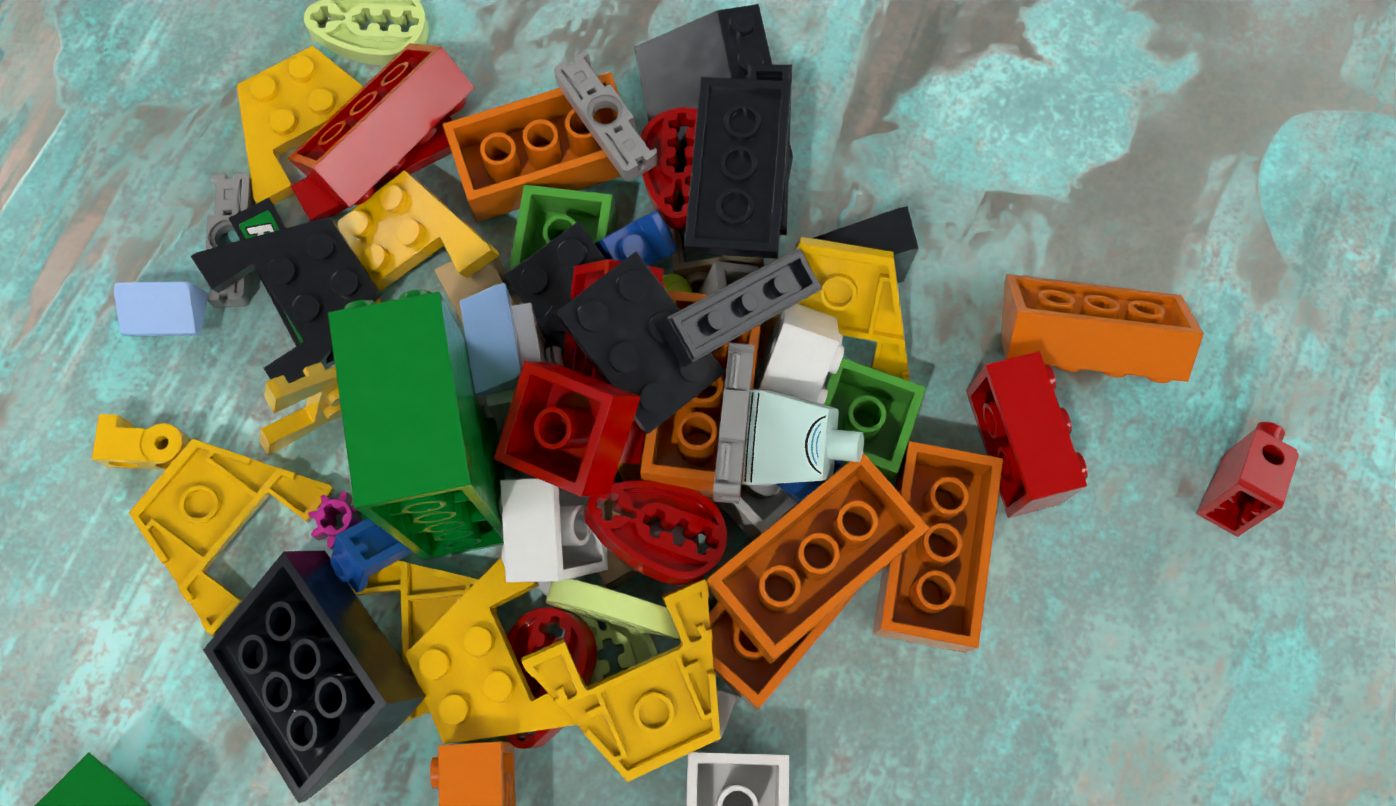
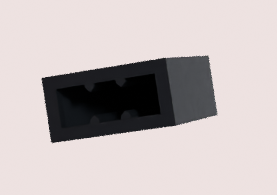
[796,206,919,283]

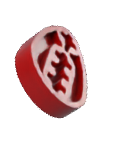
[640,107,698,229]
[583,480,727,585]
[506,607,597,749]

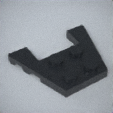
[190,217,382,383]

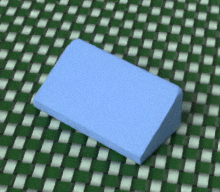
[114,281,209,336]
[460,283,522,396]

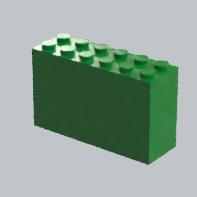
[328,290,505,560]

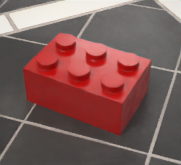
[966,351,1088,518]

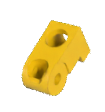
[91,414,191,470]

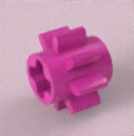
[308,491,363,550]

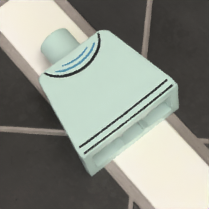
[742,389,864,485]

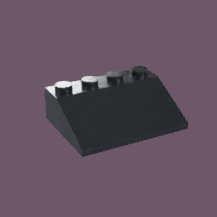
[634,4,793,178]
[203,550,426,803]

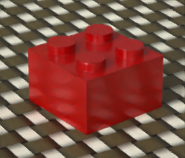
[494,361,641,497]

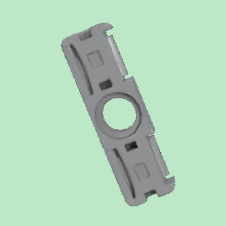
[554,52,658,181]
[206,173,255,308]
[713,342,754,504]

